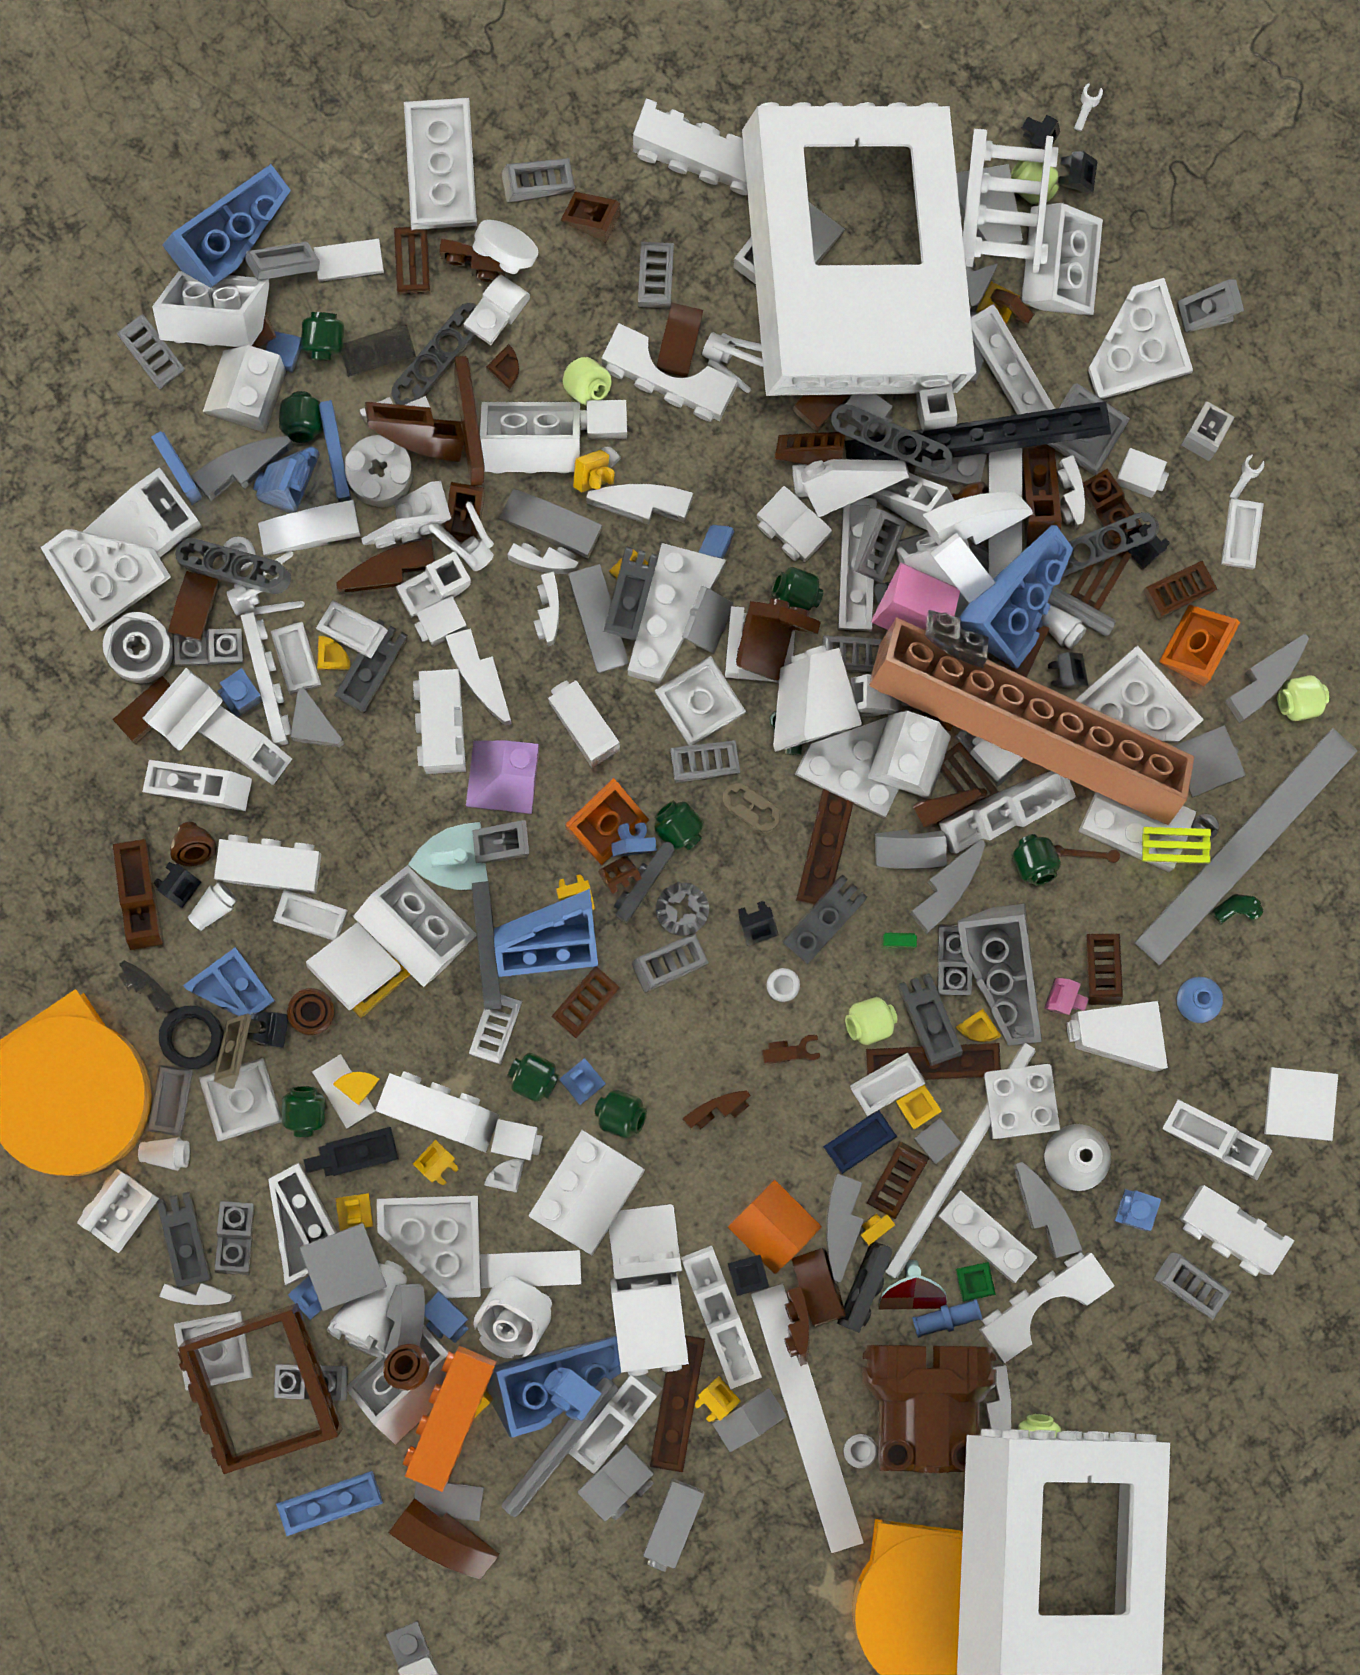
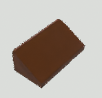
[113,676,171,744]

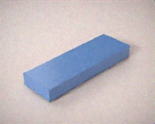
[319,400,352,502]
[276,1471,384,1536]

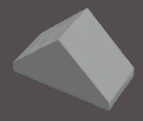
[1181,401,1235,461]
[291,687,345,748]
[472,820,529,863]
[712,1388,787,1452]

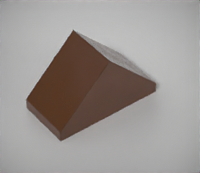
[561,192,621,243]
[445,482,485,543]

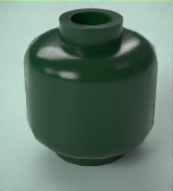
[301,312,344,361]
[279,391,322,443]
[772,567,824,611]
[654,800,703,850]
[1012,834,1061,886]
[507,1053,560,1102]
[282,1086,325,1137]
[595,1090,647,1138]

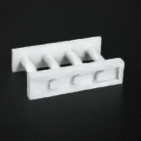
[963,129,1058,273]

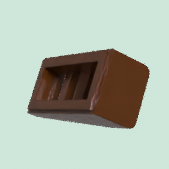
[775,432,846,465]
[1143,560,1218,620]
[913,788,988,828]
[1086,934,1123,1005]
[551,966,621,1038]
[867,1142,929,1219]

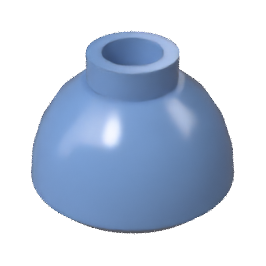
[1177,977,1223,1023]

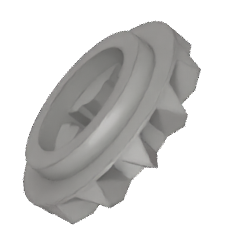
[656,882,709,936]

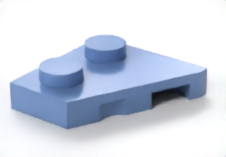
[183,947,276,1016]

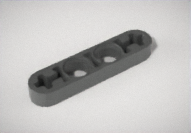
[391,303,477,405]
[831,404,953,474]
[1062,512,1159,577]
[175,538,291,594]
[472,881,502,1010]

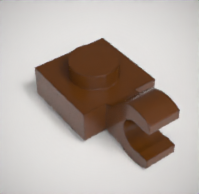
[762,1035,820,1065]

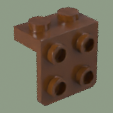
[736,598,821,681]

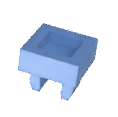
[611,823,657,857]
[559,1058,606,1105]
[288,1275,322,1320]

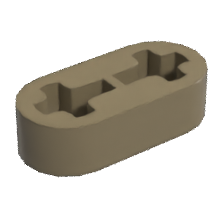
[723,783,780,832]

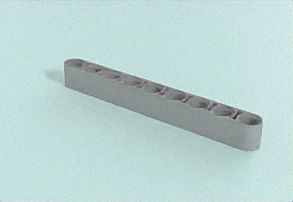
[1135,728,1358,965]

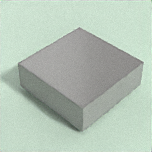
[914,1117,961,1164]

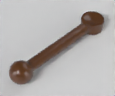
[1054,845,1120,863]

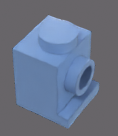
[218,668,262,718]
[1115,1189,1161,1231]
[424,1291,469,1343]
[544,1367,601,1421]

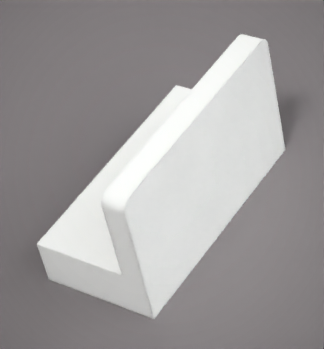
[143,668,222,750]

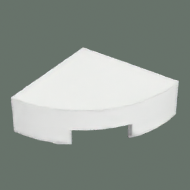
[484,1159,525,1193]

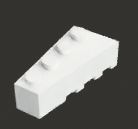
[633,98,748,195]
[628,543,726,684]

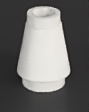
[1041,603,1087,649]
[188,882,237,931]
[138,1137,190,1171]

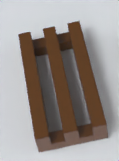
[394,227,430,295]
[1070,539,1132,611]
[940,742,999,806]
[598,856,642,894]

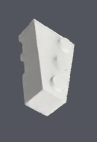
[413,669,466,774]
[375,1071,500,1153]
[268,1163,337,1285]
[1178,1185,1294,1277]

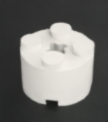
[345,435,413,508]
[103,612,174,684]
[474,1276,552,1358]

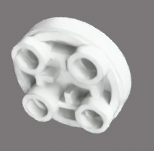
[472,220,539,274]

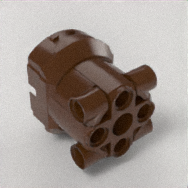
[862,1345,997,1473]

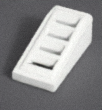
[469,995,522,1065]

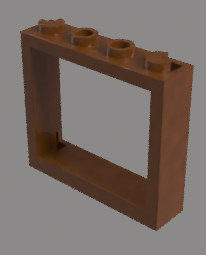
[177,1303,343,1474]

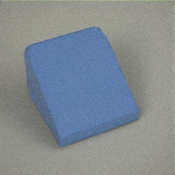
[266,331,302,373]
[699,525,734,559]

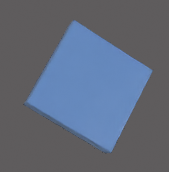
[151,431,202,505]

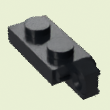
[303,1127,399,1177]

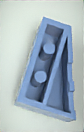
[494,889,598,977]

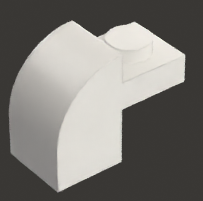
[464,275,530,345]
[915,386,957,431]
[396,551,471,618]
[851,674,901,717]

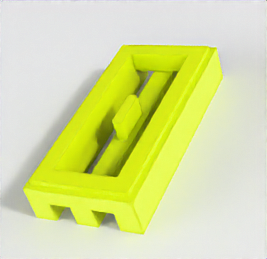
[1142,827,1211,863]

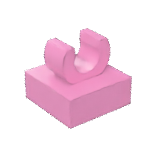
[1044,977,1089,1015]

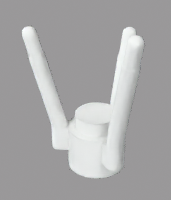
[702,332,763,393]
[428,502,494,571]
[227,551,305,616]

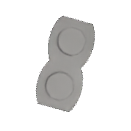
[577,1443,654,1522]

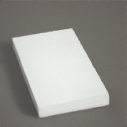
[404,98,477,230]

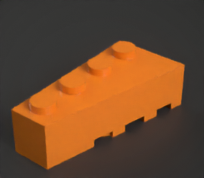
[402,1346,497,1492]

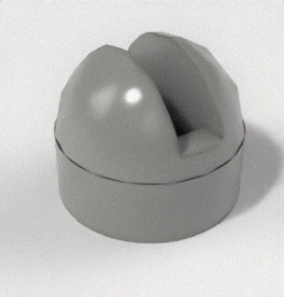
[1191,813,1219,840]

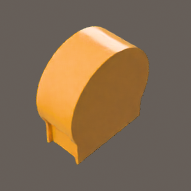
[0,989,152,1177]
[852,1519,963,1675]

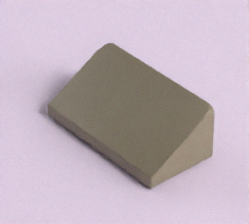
[214,1013,251,1089]

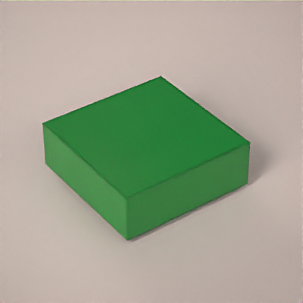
[881,932,917,949]
[955,1262,996,1302]

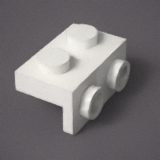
[77,1169,159,1253]

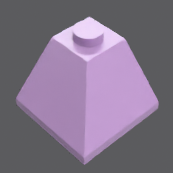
[466,740,539,814]

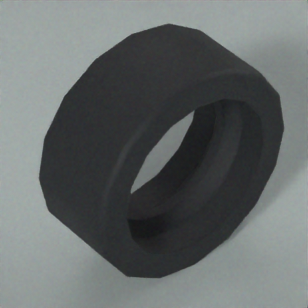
[159,1006,224,1069]

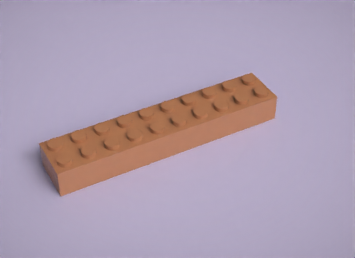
[869,617,1195,825]

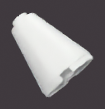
[1044,1124,1111,1191]
[327,1260,407,1359]

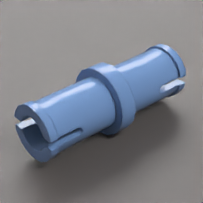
[912,1299,983,1338]

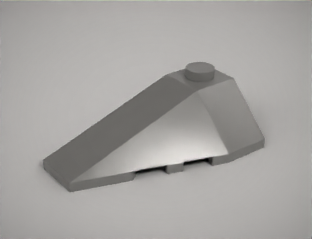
[958,904,1042,1046]

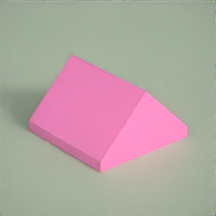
[871,562,960,638]

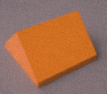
[1159,605,1240,687]
[565,778,649,865]
[728,1179,822,1274]

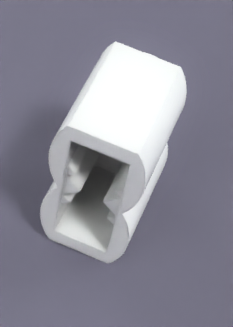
[757,486,832,562]

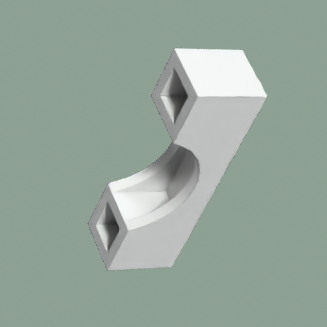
[601,323,737,422]
[979,1251,1115,1363]

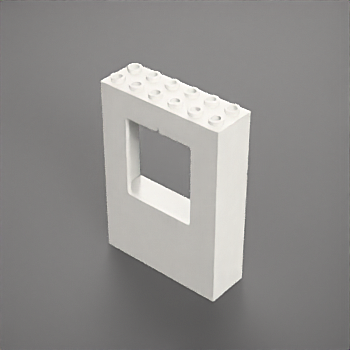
[742,102,976,396]
[957,1429,1170,1675]

